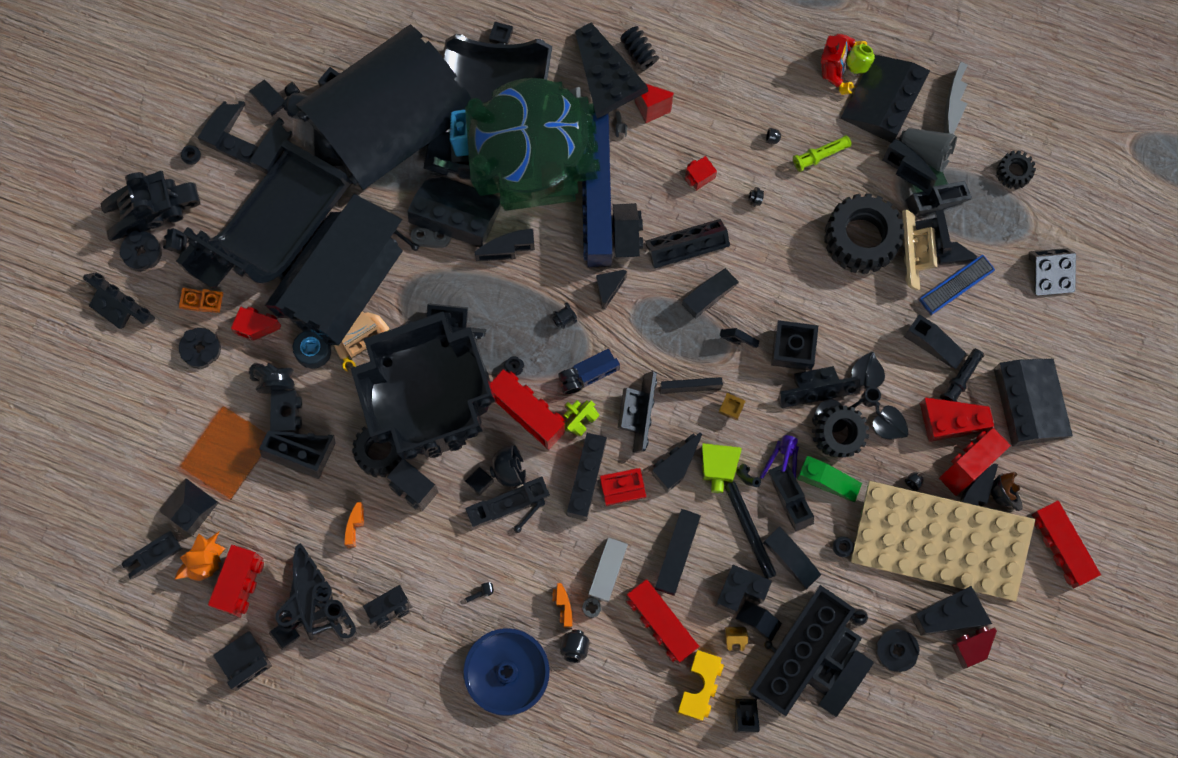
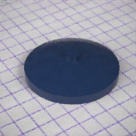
[464,628,550,716]

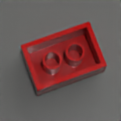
[208,544,264,618]

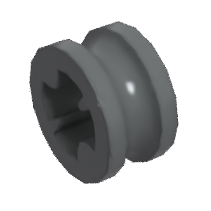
[582,598,601,618]

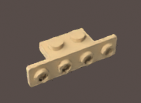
[901,210,937,291]

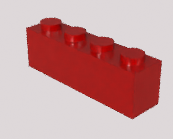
[1031,500,1101,589]
[626,579,700,664]

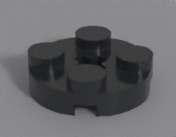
[120,231,162,272]
[179,328,221,369]
[876,629,920,672]

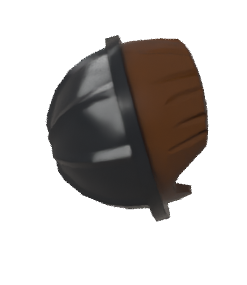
[991,471,1023,511]

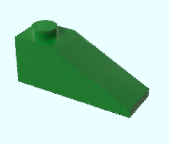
[797,456,862,503]

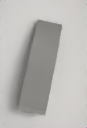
[944,62,968,134]

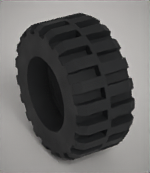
[824,193,904,274]

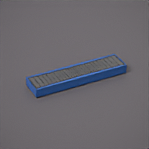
[919,255,995,316]

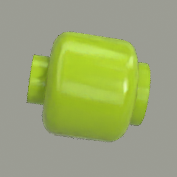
[846,44,875,74]

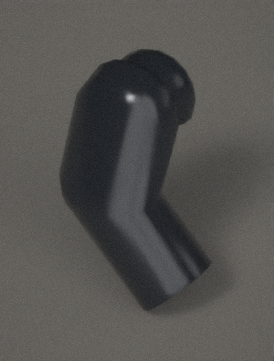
[736,464,761,487]

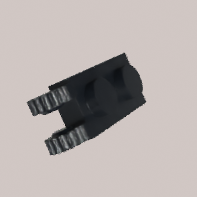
[122,531,183,579]

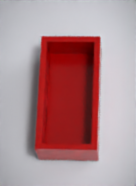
[490,369,565,450]

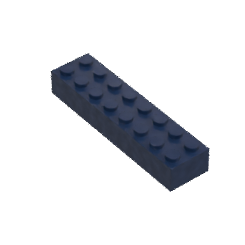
[581,104,612,268]

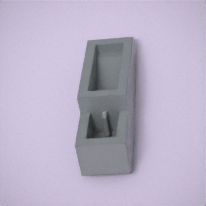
[588,538,628,603]

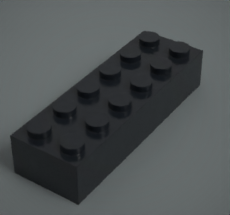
[747,585,856,718]

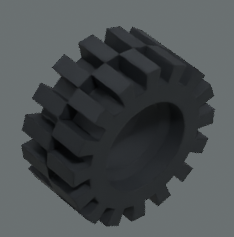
[996,150,1036,189]

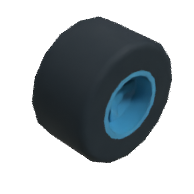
[292,331,331,369]

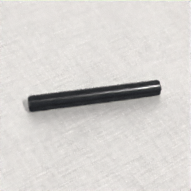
[725,482,776,579]

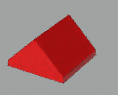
[634,83,674,123]

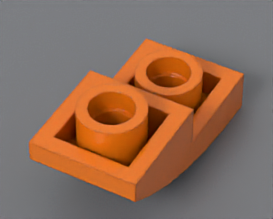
[179,287,223,313]
[552,583,572,629]

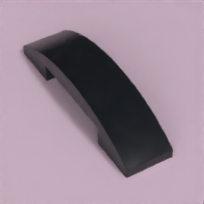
[465,476,550,528]

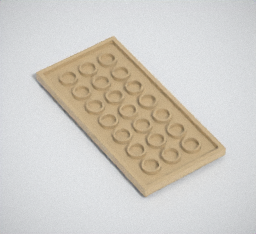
[850,481,1035,601]

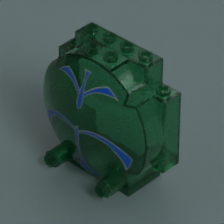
[465,78,600,211]

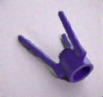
[760,435,799,479]

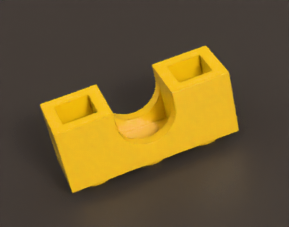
[677,650,724,721]

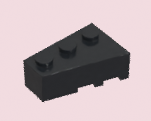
[259,431,336,479]
[911,586,992,636]

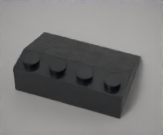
[840,54,930,143]
[407,173,504,248]
[994,358,1073,447]

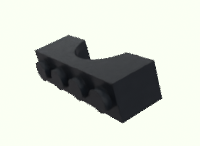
[567,433,607,521]

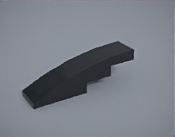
[655,509,701,596]

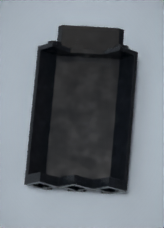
[265,194,403,346]

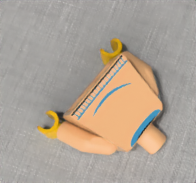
[334,311,390,372]

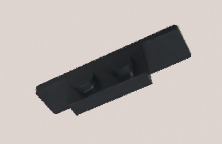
[83,273,155,329]
[404,303,487,339]
[780,366,860,408]
[617,371,657,453]

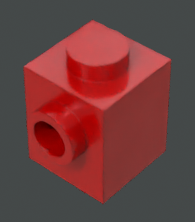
[685,156,717,191]

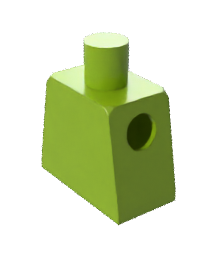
[701,443,742,493]

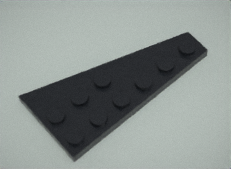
[575,22,648,119]

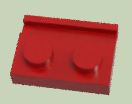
[600,468,647,506]

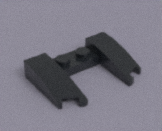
[198,101,293,174]

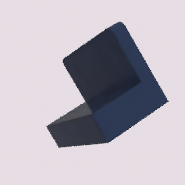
[573,349,620,388]

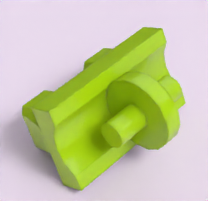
[563,400,599,437]

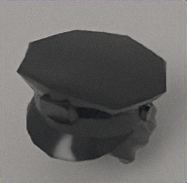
[249,363,296,394]

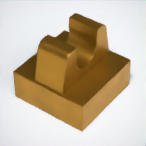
[718,393,746,421]
[725,627,748,651]

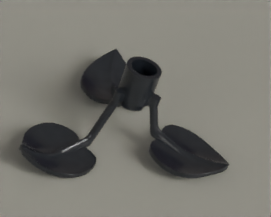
[812,352,908,440]

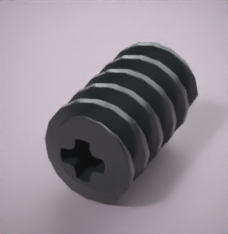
[620,26,659,70]

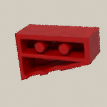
[920,398,994,442]
[939,428,1011,496]

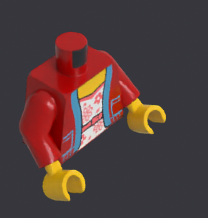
[821,34,867,95]

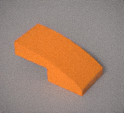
[344,502,364,548]

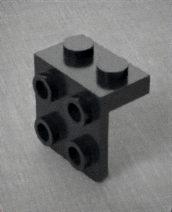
[176,230,232,289]

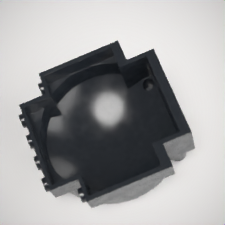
[350,312,496,460]

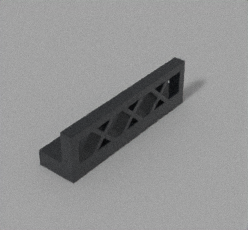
[645,219,730,268]

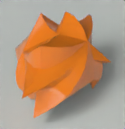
[175,531,226,581]

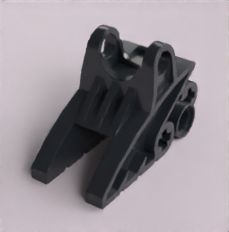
[100,171,200,241]
[275,543,356,642]

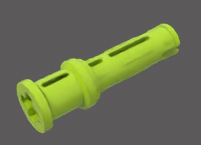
[793,135,852,172]

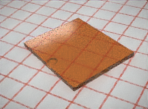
[180,406,267,500]

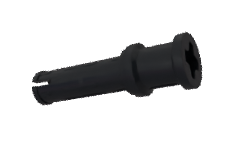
[940,348,984,402]

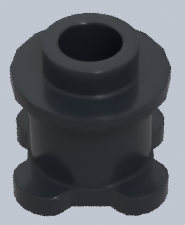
[552,302,577,329]

